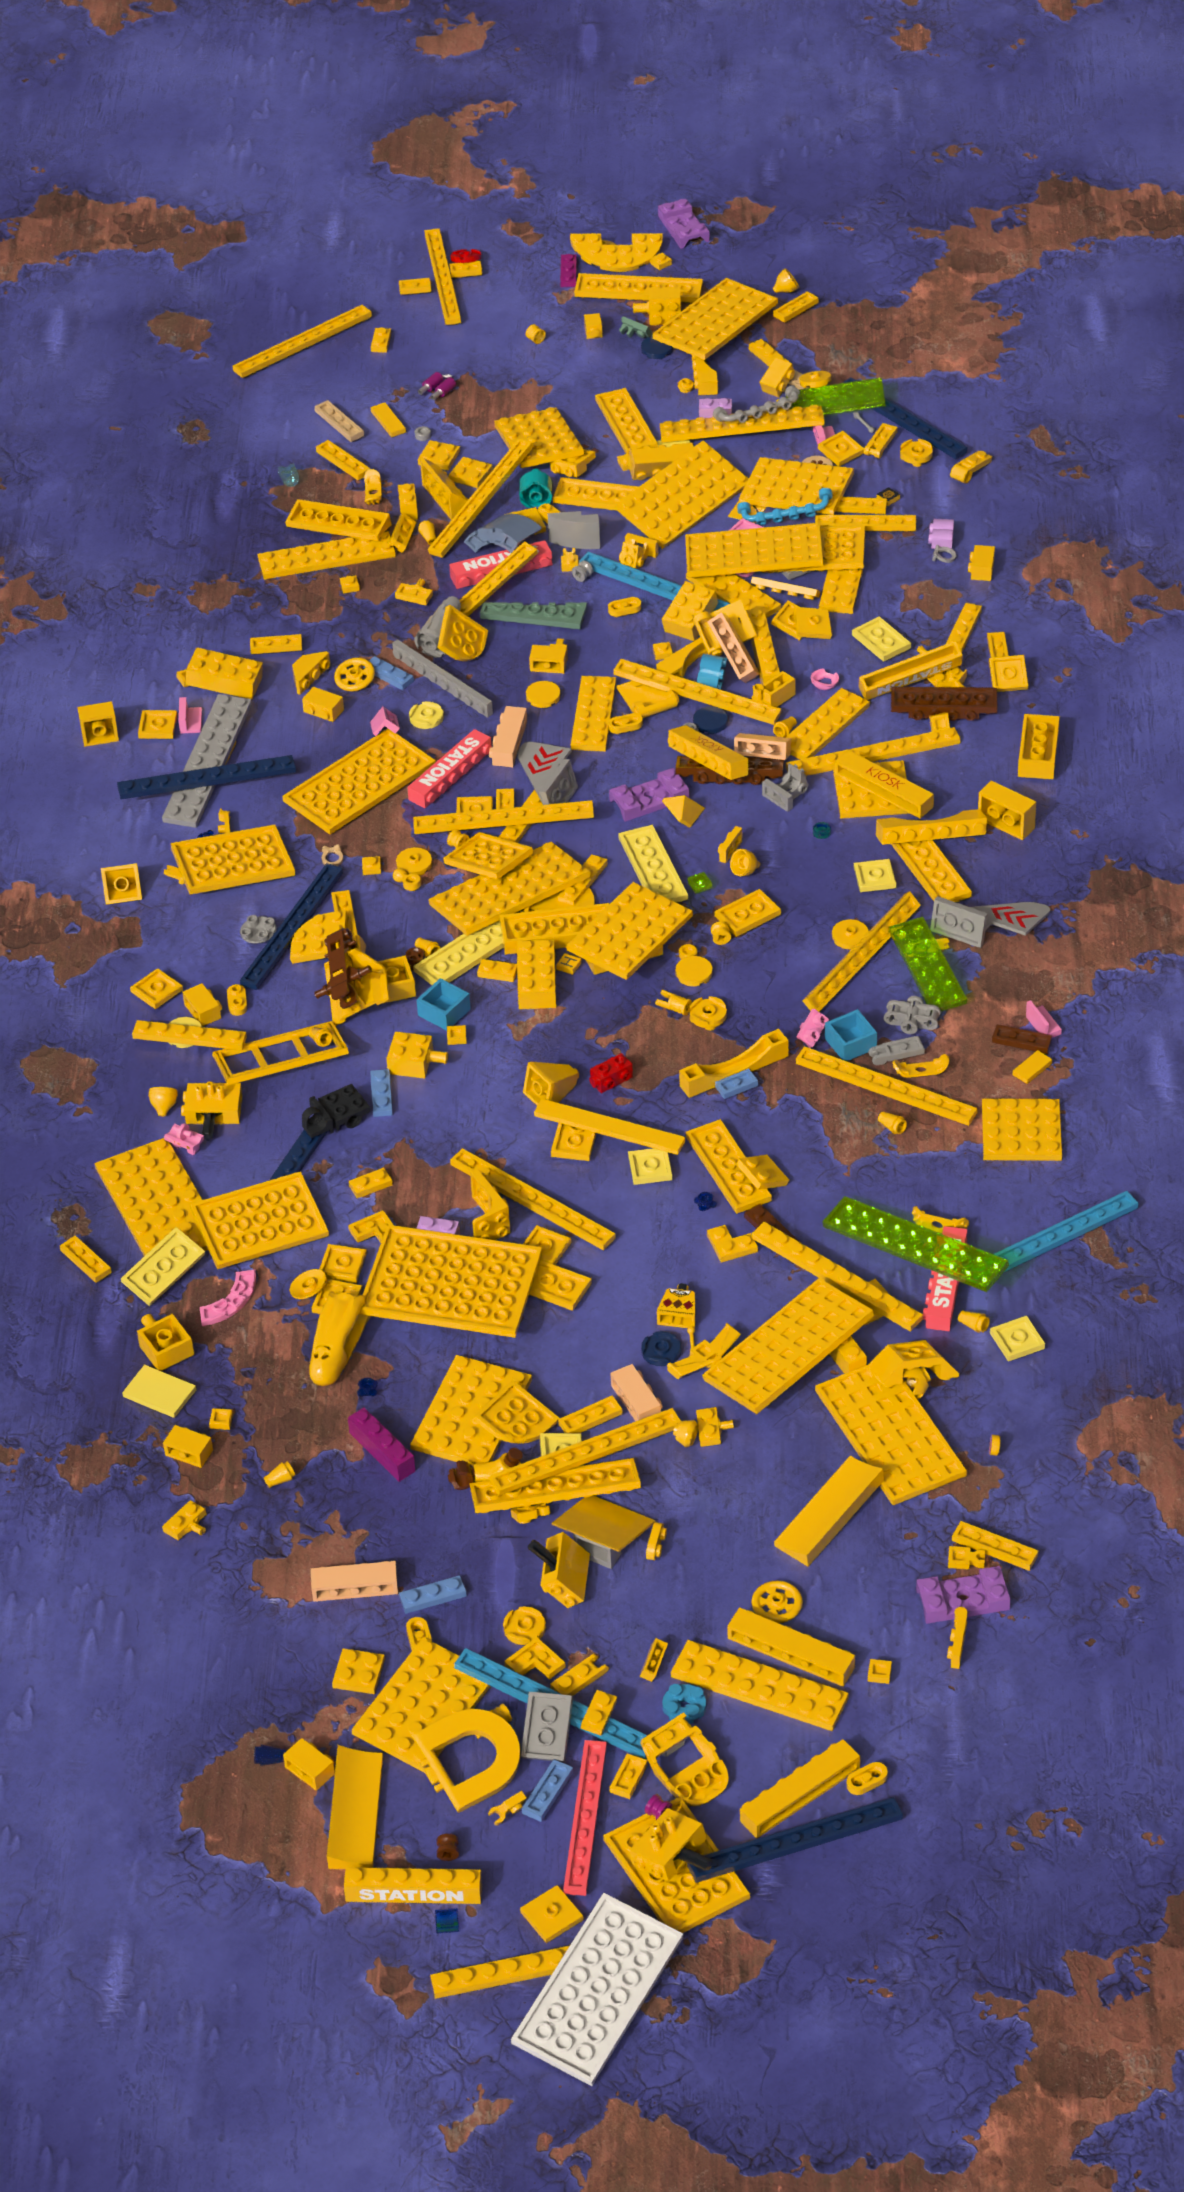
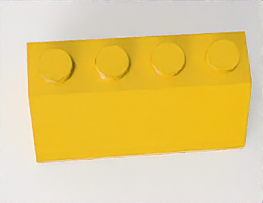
[420,458,469,520]

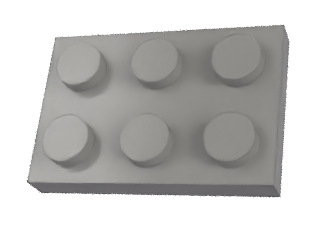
[521,1692,573,1762]

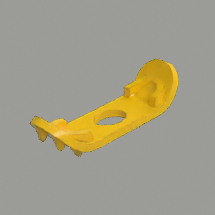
[364,469,382,505]
[893,1054,949,1078]
[912,1206,969,1233]

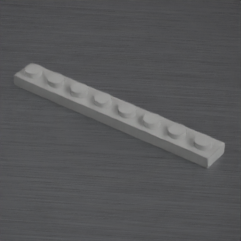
[392,639,493,718]

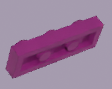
[560,254,577,287]

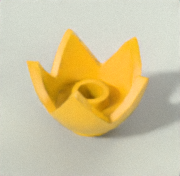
[903,1367,931,1400]

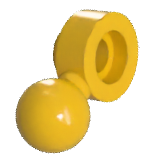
[393,868,421,891]

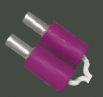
[418,372,456,400]

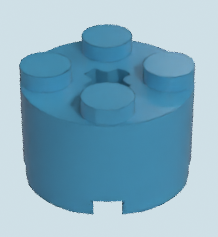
[697,654,727,690]

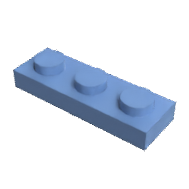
[363,656,414,690]
[370,1069,393,1117]
[399,1575,467,1614]
[522,1759,573,1822]

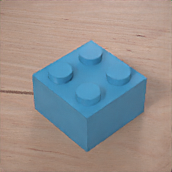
[417,978,471,1031]
[825,1009,877,1061]

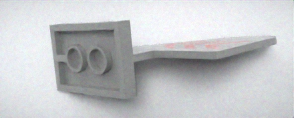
[517,742,578,805]
[930,896,1050,948]

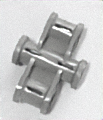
[884,996,941,1034]

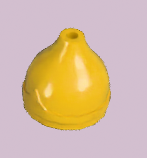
[773,268,799,293]
[730,849,760,877]
[149,1087,178,1117]

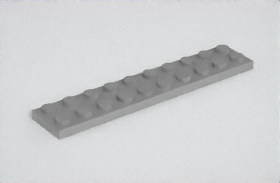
[162,694,252,828]

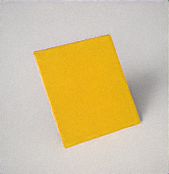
[552,1495,656,1552]

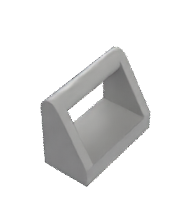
[573,1533,621,1569]

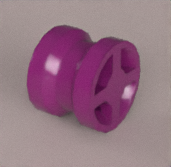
[645,1794,672,1820]

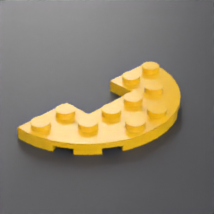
[570,233,663,272]

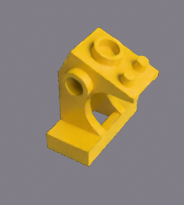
[619,533,659,569]

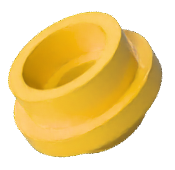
[678,378,694,393]

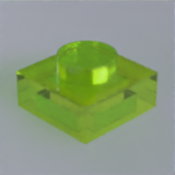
[687,872,712,894]

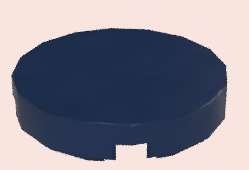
[641,336,673,359]
[693,706,728,734]
[641,1331,681,1366]

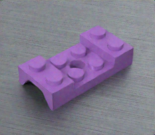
[658,199,709,249]
[609,768,689,822]
[916,1566,1010,1624]

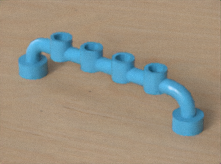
[737,488,832,525]

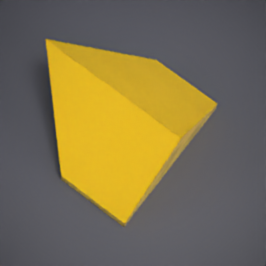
[662,795,705,828]

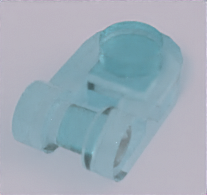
[277,464,299,487]

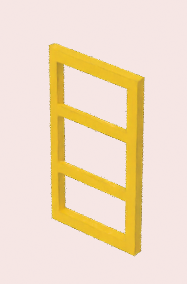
[212,1021,349,1085]

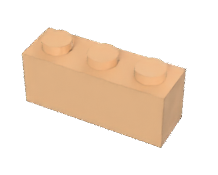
[734,733,791,760]
[611,1364,663,1421]

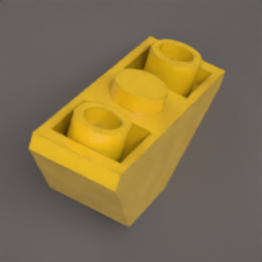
[292,651,331,695]

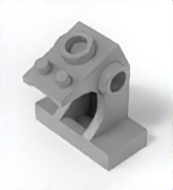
[762,763,809,812]

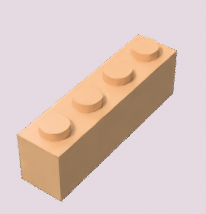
[707,612,760,683]
[489,706,527,767]
[311,1561,398,1602]

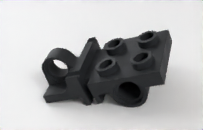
[302,1084,370,1138]

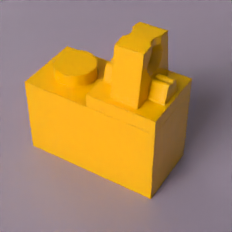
[529,638,568,674]

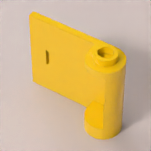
[693,599,757,656]
[617,681,679,718]

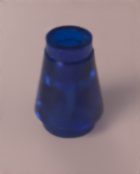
[254,1744,286,1766]

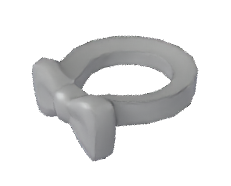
[932,545,956,563]

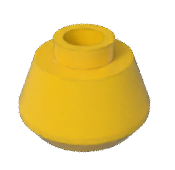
[673,1420,698,1448]

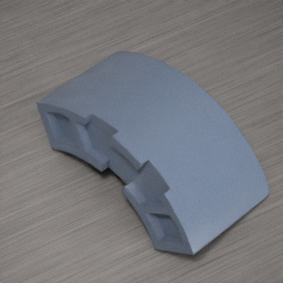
[464,514,541,553]

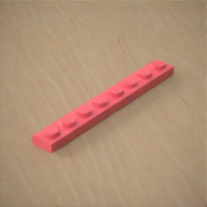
[563,1740,607,1896]

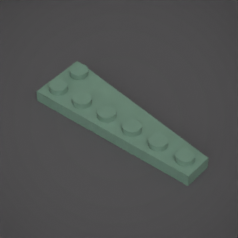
[480,602,587,629]

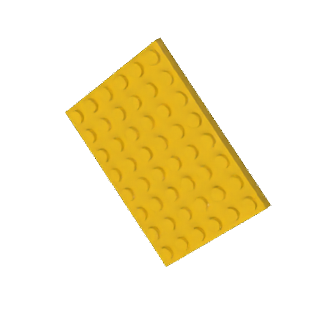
[359,1225,542,1338]

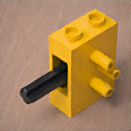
[181,1081,243,1141]
[528,1532,590,1608]
[629,1808,713,1881]

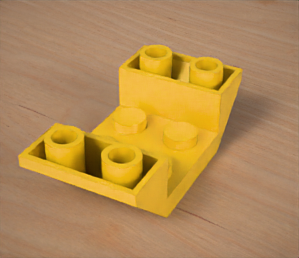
[867,1340,959,1387]

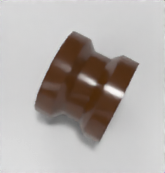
[406,947,424,971]
[436,1833,459,1861]

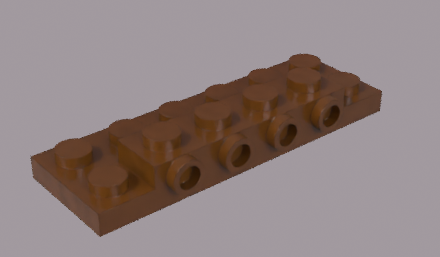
[891,687,997,721]
[675,756,784,785]

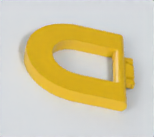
[413,1709,520,1813]

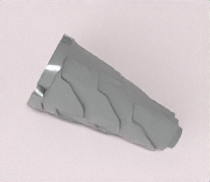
[414,596,461,658]

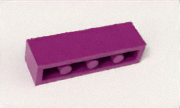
[348,1407,415,1482]

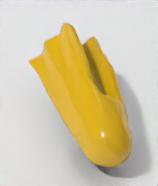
[309,1292,371,1386]

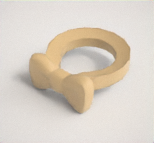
[322,844,343,866]

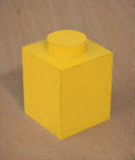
[584,313,602,339]

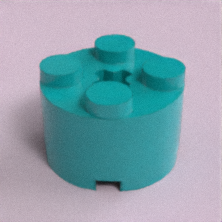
[519,469,553,508]

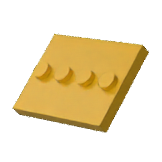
[443,832,533,880]

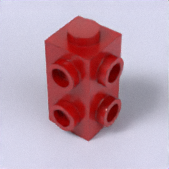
[589,1053,633,1093]

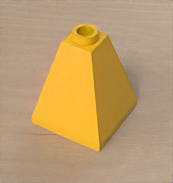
[523,1062,579,1106]

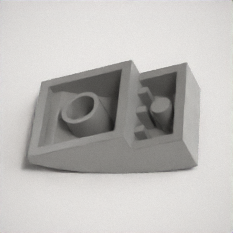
[547,511,600,549]

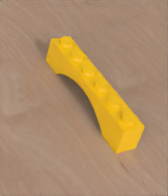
[691,355,718,395]
[656,623,741,678]
[876,809,987,845]
[679,1029,788,1098]

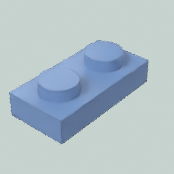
[715,1069,758,1099]

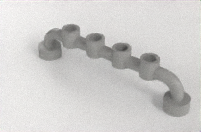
[713,385,800,423]

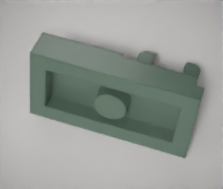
[619,316,653,338]

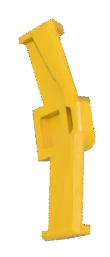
[667,1323,741,1379]

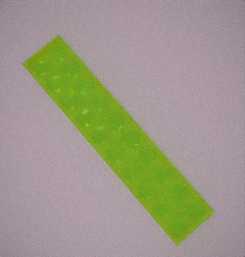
[822,1196,1009,1292]

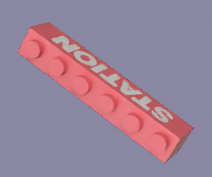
[449,540,552,589]
[408,729,492,808]
[923,1226,967,1331]

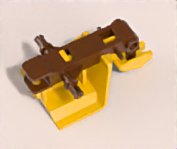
[314,928,390,1026]

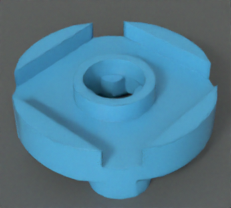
[662,1684,706,1724]

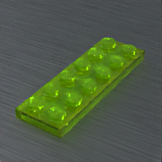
[786,378,886,415]
[889,917,967,1013]

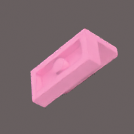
[813,425,835,444]
[178,697,202,734]
[370,706,400,736]
[1026,1000,1062,1038]

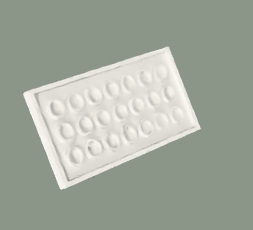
[511,1893,683,2086]

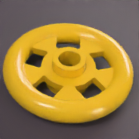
[334,658,375,692]
[751,1581,803,1623]

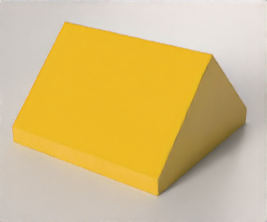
[101,863,142,905]

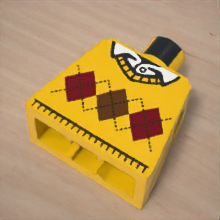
[657,1283,695,1329]

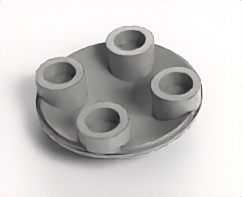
[240,915,276,944]

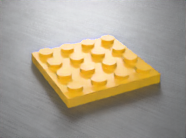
[833,760,910,819]
[982,1099,1062,1161]

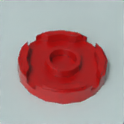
[450,249,481,263]

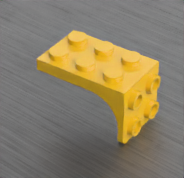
[470,1168,510,1240]

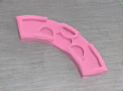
[200,1269,256,1326]

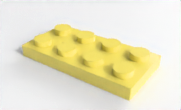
[121,1227,205,1306]

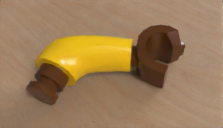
[448,1448,523,1490]

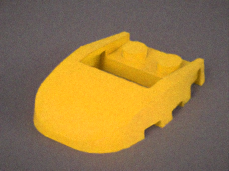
[640,1712,729,1806]

